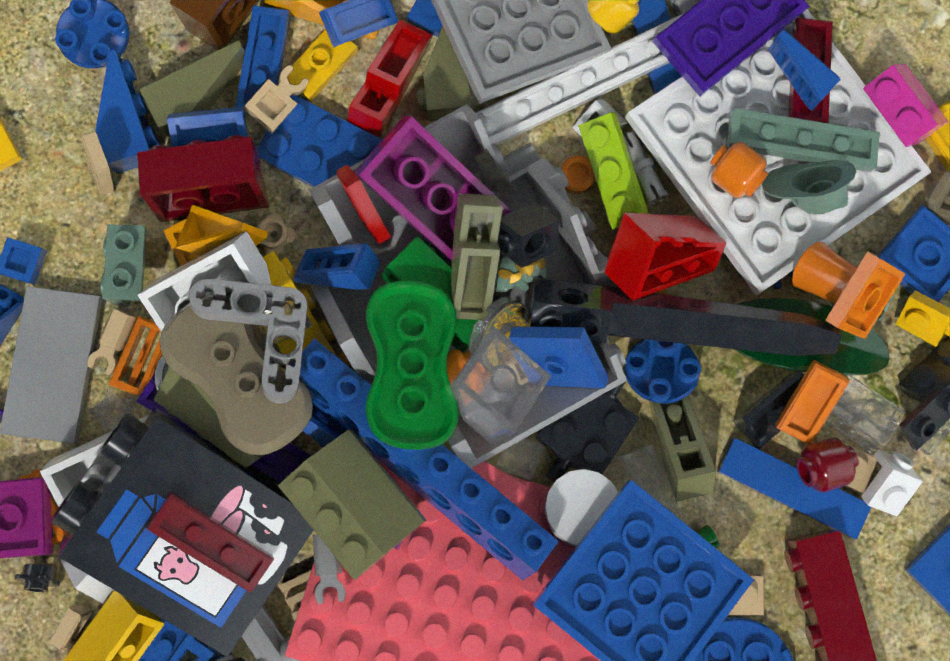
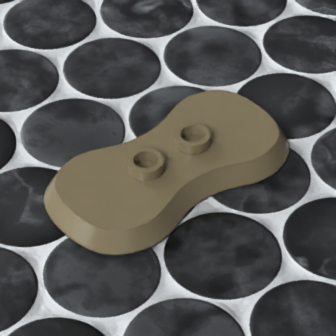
[160,295,313,455]

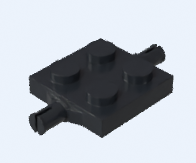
[535,381,639,483]

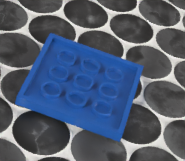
[532,480,754,661]

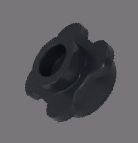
[14,564,60,593]

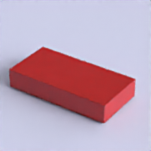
[336,165,391,244]

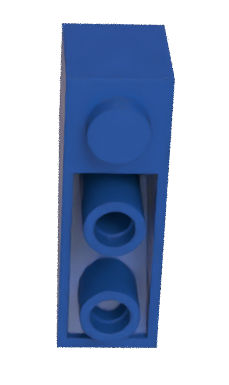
[95,49,160,174]

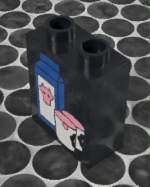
[50,407,314,657]

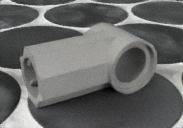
[242,605,299,661]

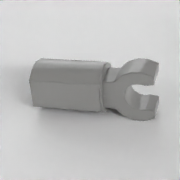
[312,534,346,604]

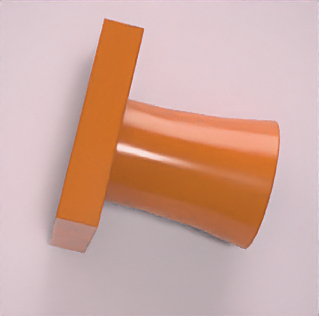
[792,241,905,339]

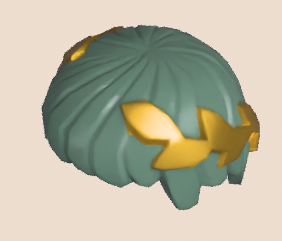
[494,252,548,292]

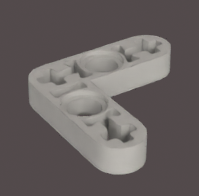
[189,279,307,404]

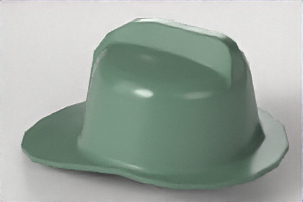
[762,160,857,215]

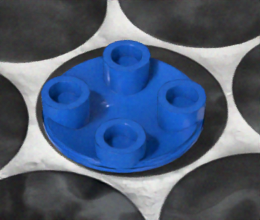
[55,0,130,69]
[625,339,701,404]

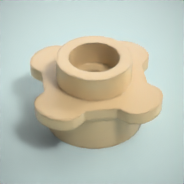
[256,213,296,256]

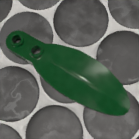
[734,298,889,375]

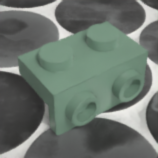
[100,224,147,306]

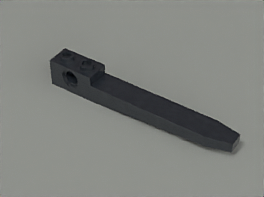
[529,278,842,356]

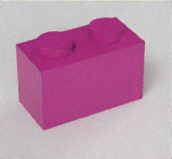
[863,63,949,147]

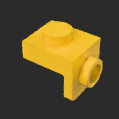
[895,290,950,347]

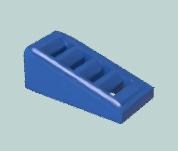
[768,30,841,111]
[294,243,380,290]

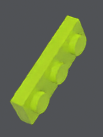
[578,112,649,230]

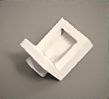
[861,449,923,516]

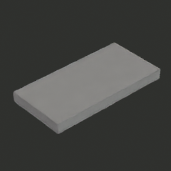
[0,286,103,444]

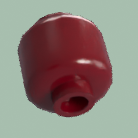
[796,437,859,493]

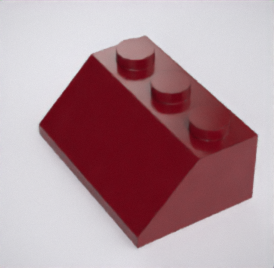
[137,135,269,222]

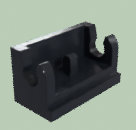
[733,370,804,449]

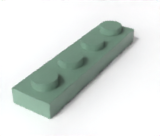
[726,108,880,172]

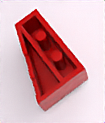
[604,213,727,301]

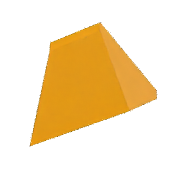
[175,205,268,256]

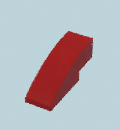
[348,20,432,138]

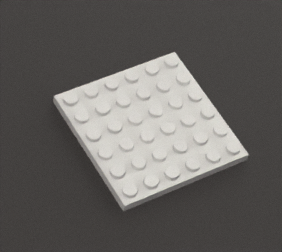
[625,9,931,296]

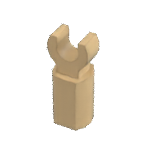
[87,308,137,375]

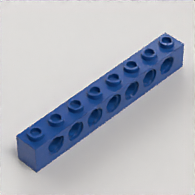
[290,338,559,580]

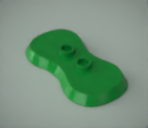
[365,280,459,450]

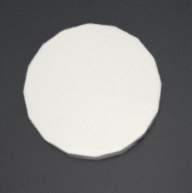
[544,469,618,546]

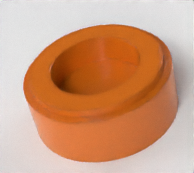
[561,156,595,194]

